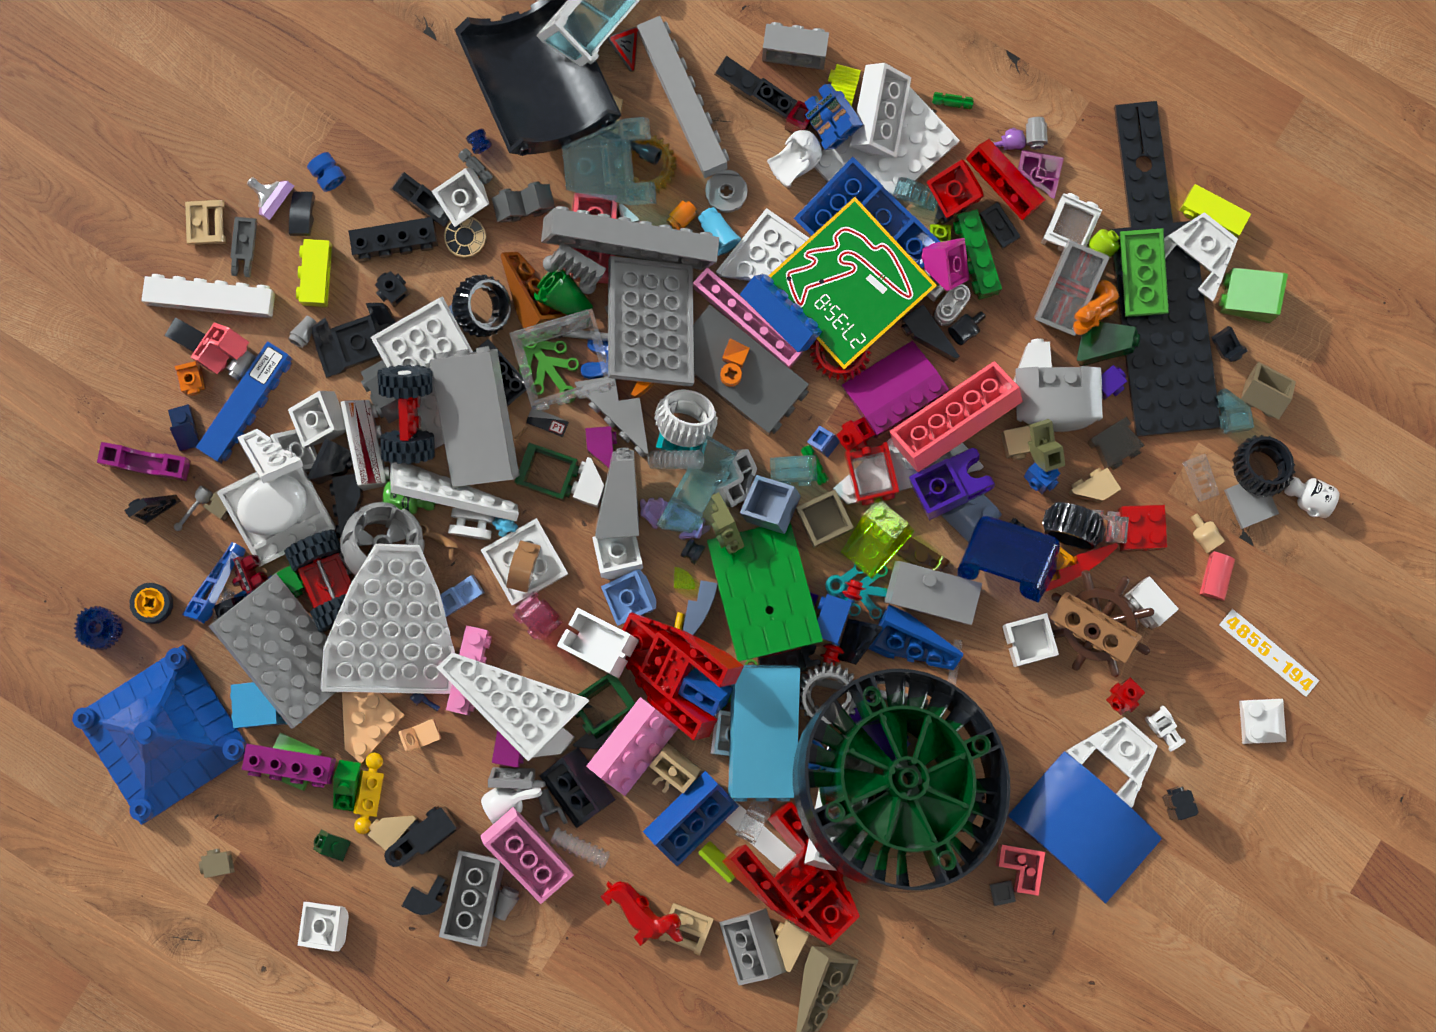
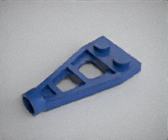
[182,542,247,624]

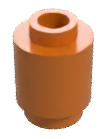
[666,201,697,230]

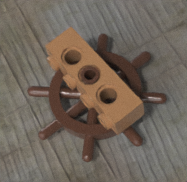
[1050,570,1155,677]

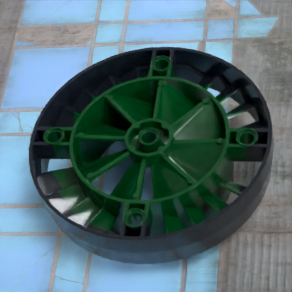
[793,669,1011,893]

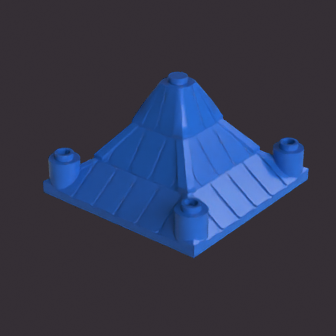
[72,645,247,825]

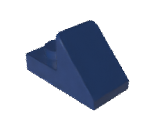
[168,404,200,452]

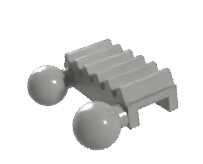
[543,242,606,294]

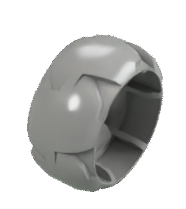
[340,502,425,576]

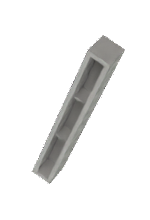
[637,16,729,179]

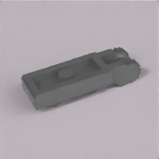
[230,217,257,277]

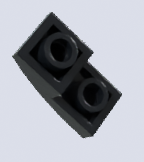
[289,192,315,236]
[164,318,206,352]

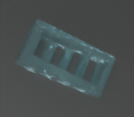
[893,177,937,212]

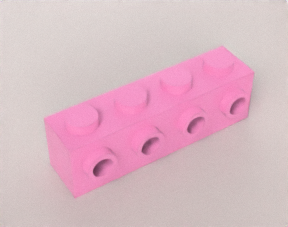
[446,625,492,716]

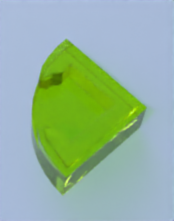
[674,567,695,590]

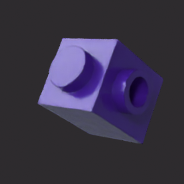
[1101,365,1127,400]

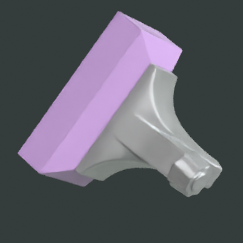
[247,177,294,220]

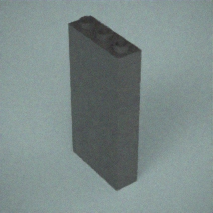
[693,305,809,436]

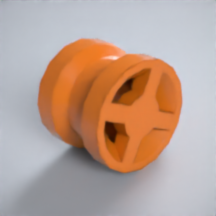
[720,363,742,387]

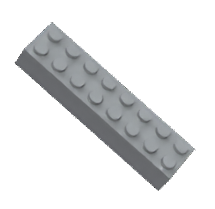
[541,206,719,270]

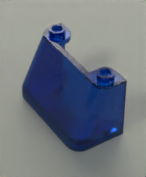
[957,516,1060,603]

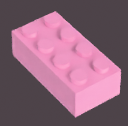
[587,697,678,796]
[481,807,574,904]

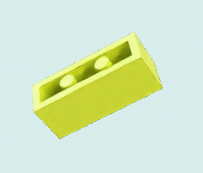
[1179,184,1251,238]
[296,239,333,307]

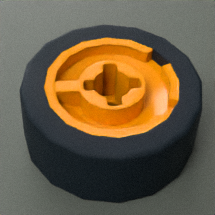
[129,583,173,624]

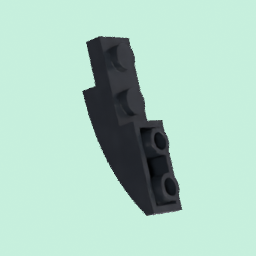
[714,56,797,119]

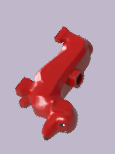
[600,881,683,946]

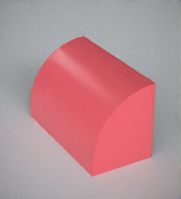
[1200,551,1235,601]

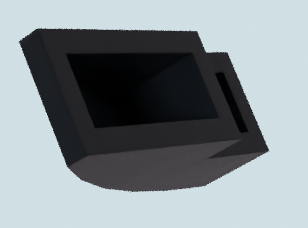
[390,172,450,227]

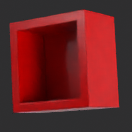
[1118,505,1167,552]

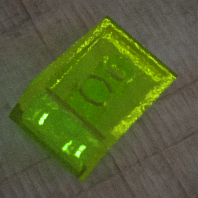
[841,498,915,579]

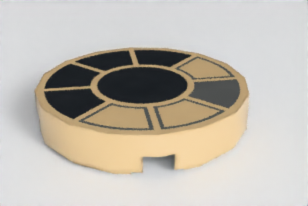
[444,217,487,259]

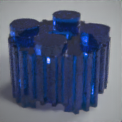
[74,606,123,650]

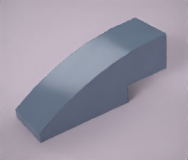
[683,580,718,635]

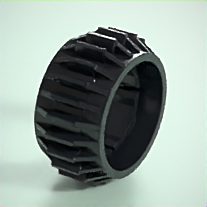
[452,274,511,337]
[1232,435,1295,497]
[1042,502,1106,550]

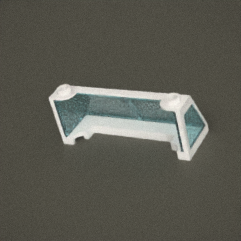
[536,0,640,66]

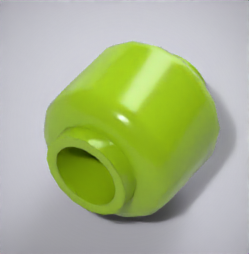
[1088,229,1120,258]

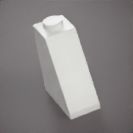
[1013,339,1052,383]

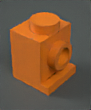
[175,361,205,396]

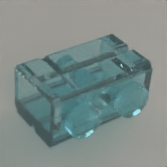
[770,455,817,486]

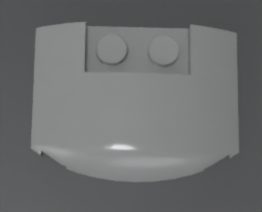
[1015,366,1103,432]

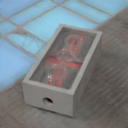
[1034,239,1109,336]

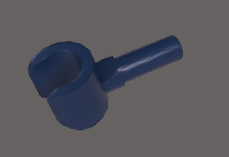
[410,693,440,711]

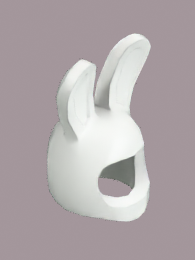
[481,780,546,824]

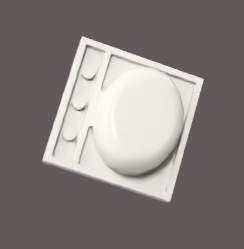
[217,453,336,567]

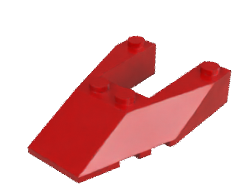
[622,612,744,741]
[722,802,860,946]

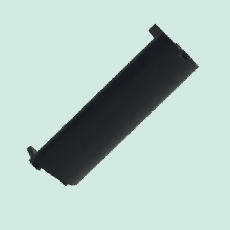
[454,0,622,156]

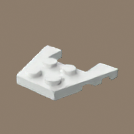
[1164,212,1238,302]
[1066,717,1157,808]

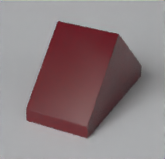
[785,100,811,133]

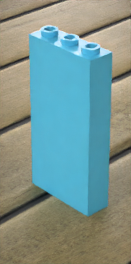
[728,665,800,802]

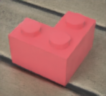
[190,323,249,375]
[995,844,1045,896]

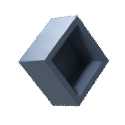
[740,475,801,534]

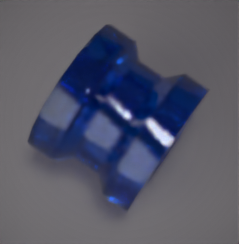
[466,129,492,154]

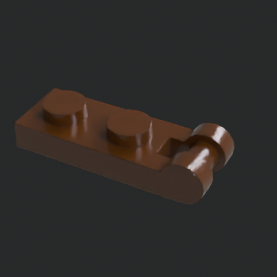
[888,530,950,572]

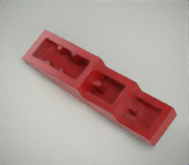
[1037,543,1118,594]

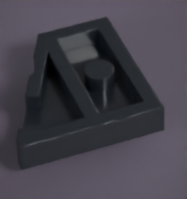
[838,618,883,665]

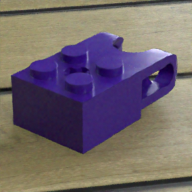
[909,448,995,521]

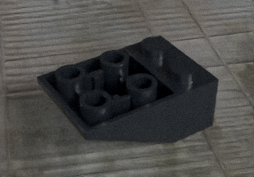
[473,338,531,407]

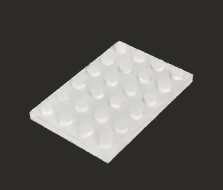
[814,87,960,199]
[371,297,473,448]

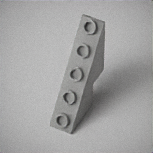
[574,377,649,458]

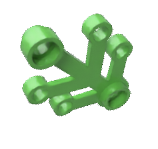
[519,333,579,404]

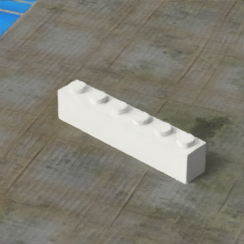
[142,274,275,318]

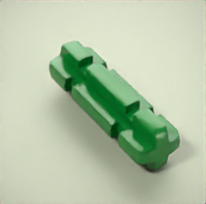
[932,92,974,109]
[801,445,829,485]

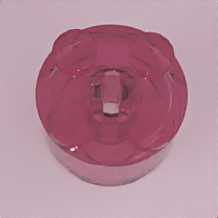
[513,591,563,640]

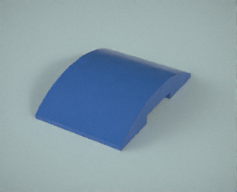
[793,157,940,269]
[1007,751,1162,904]

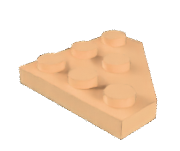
[342,692,405,764]

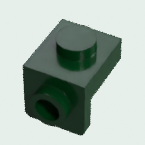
[313,829,351,862]

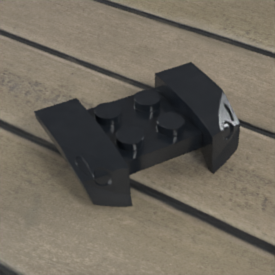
[312,303,396,378]

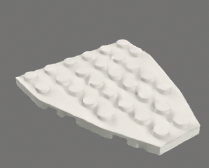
[321,544,455,694]

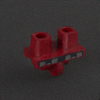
[232,555,268,594]

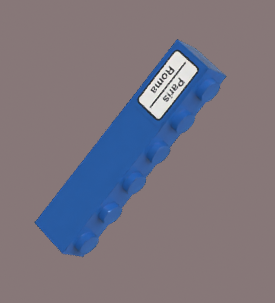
[196,341,292,464]

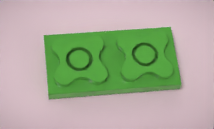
[1120,228,1169,317]

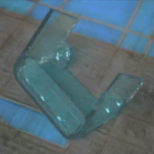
[656,436,737,533]

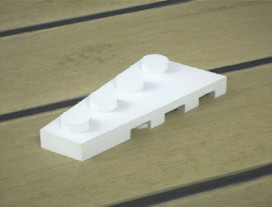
[237,429,303,484]

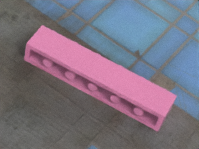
[693,268,803,369]

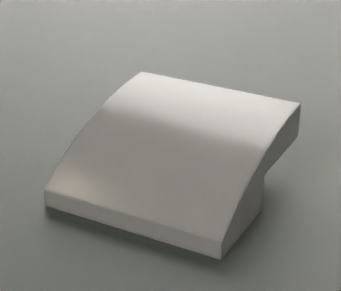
[1224,475,1279,529]

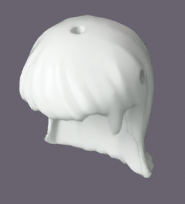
[767,130,822,188]

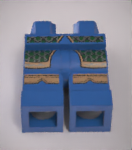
[805,84,864,150]

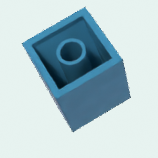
[230,682,302,728]

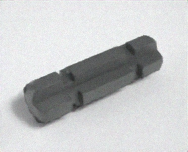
[458,148,493,184]

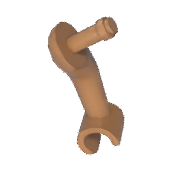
[420,523,458,560]

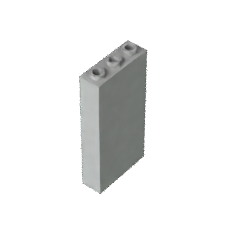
[429,346,519,487]

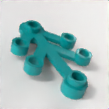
[825,561,888,620]

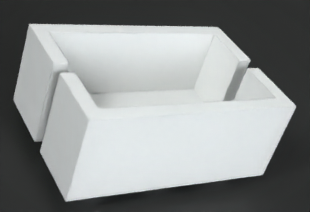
[557,608,639,678]

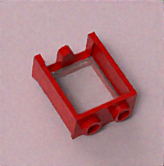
[844,442,900,506]

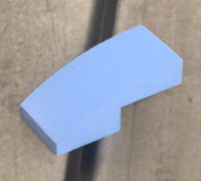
[440,575,485,617]

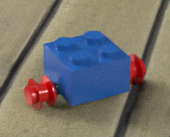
[817,579,866,665]

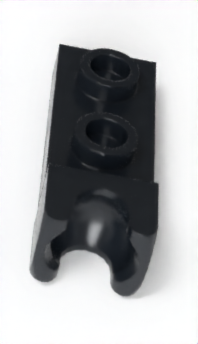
[758,644,821,672]

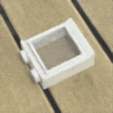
[1041,193,1102,252]

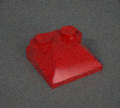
[926,159,984,219]

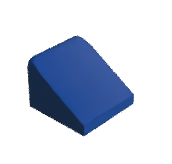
[807,426,840,457]

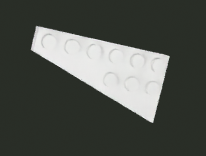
[390,462,519,521]

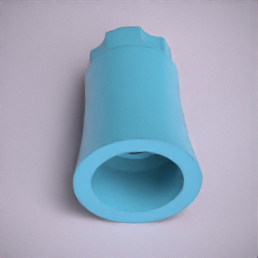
[698,207,741,256]

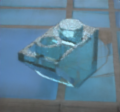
[1216,389,1254,434]

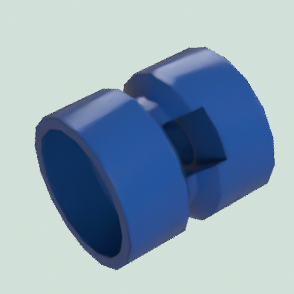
[307,152,346,192]

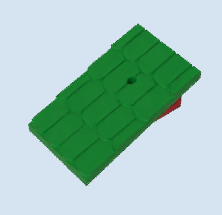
[707,522,823,662]

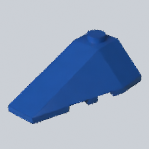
[868,604,964,670]

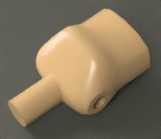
[1191,513,1225,554]

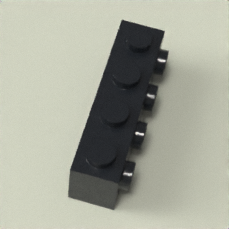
[348,217,438,262]

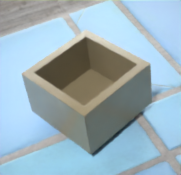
[1241,362,1296,420]
[795,489,854,548]

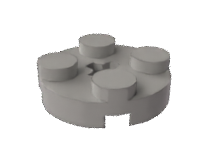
[705,170,748,213]

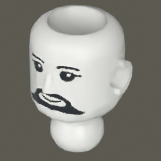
[1284,477,1340,518]

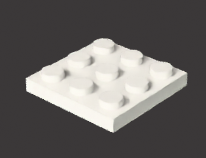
[481,518,568,606]

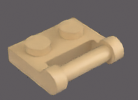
[185,200,226,245]
[659,903,714,956]

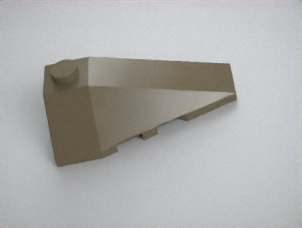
[796,946,859,1032]

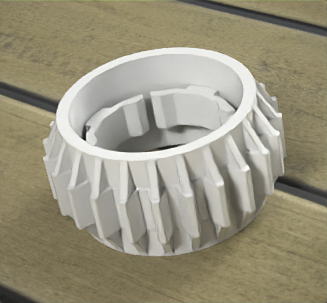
[654,389,718,447]

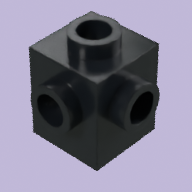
[375,271,410,307]

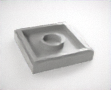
[488,767,535,789]

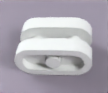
[934,284,970,326]
[448,508,494,540]

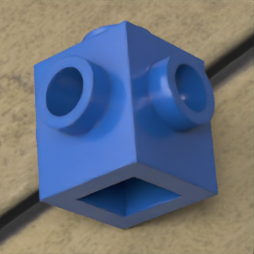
[1024,463,1061,494]

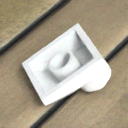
[592,536,643,579]
[1239,699,1286,744]
[298,902,349,951]

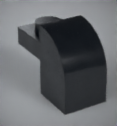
[401,875,449,915]

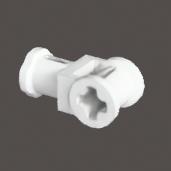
[1145,706,1186,752]

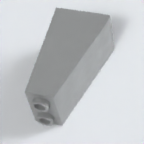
[595,448,639,538]

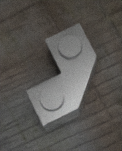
[712,449,757,507]

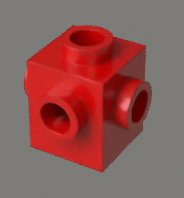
[836,417,876,451]
[1106,677,1145,715]

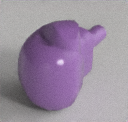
[994,128,1026,151]

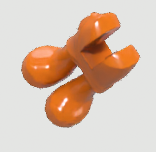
[1073,280,1119,335]

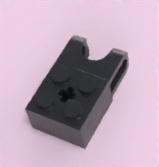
[384,806,461,867]

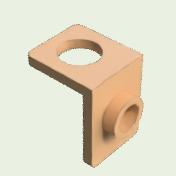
[399,719,441,752]

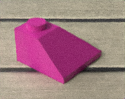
[922,238,969,290]

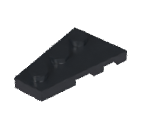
[124,495,181,525]

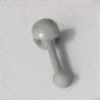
[174,485,213,531]

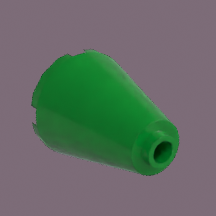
[534,268,593,321]

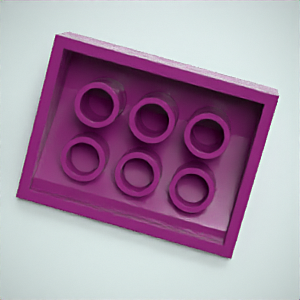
[841,340,949,439]

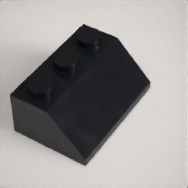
[539,747,616,828]

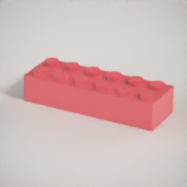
[889,361,1023,472]

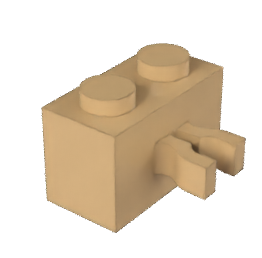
[649,743,701,793]

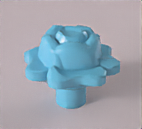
[492,517,518,537]

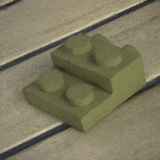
[711,492,744,554]

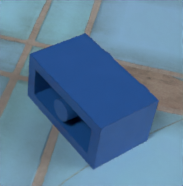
[678,667,733,716]

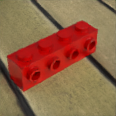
[966,139,1045,220]

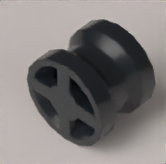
[680,538,706,565]

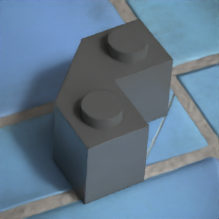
[492,181,555,222]
[361,360,399,424]

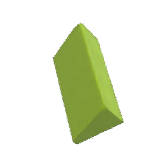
[699,841,735,883]

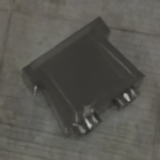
[1087,417,1145,470]

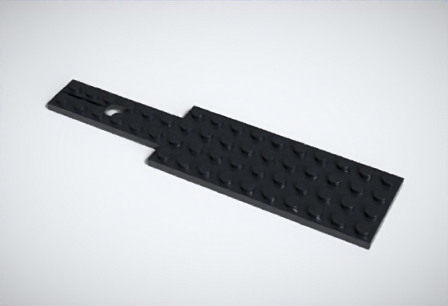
[1109,101,1221,437]

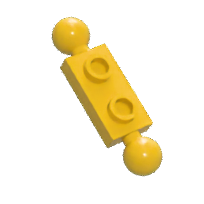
[353,752,384,835]

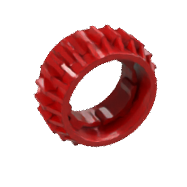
[809,339,872,383]

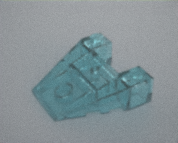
[562,117,657,206]

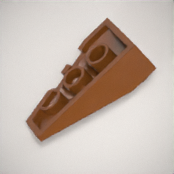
[500,252,571,335]

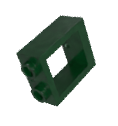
[514,442,580,502]
[575,673,635,739]

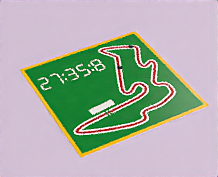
[768,197,937,369]

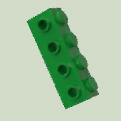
[953,209,1002,300]

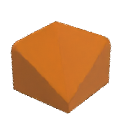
[722,338,750,368]

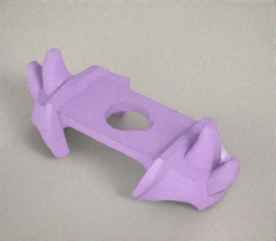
[640,497,711,540]

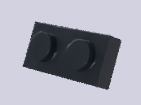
[979,202,1021,249]

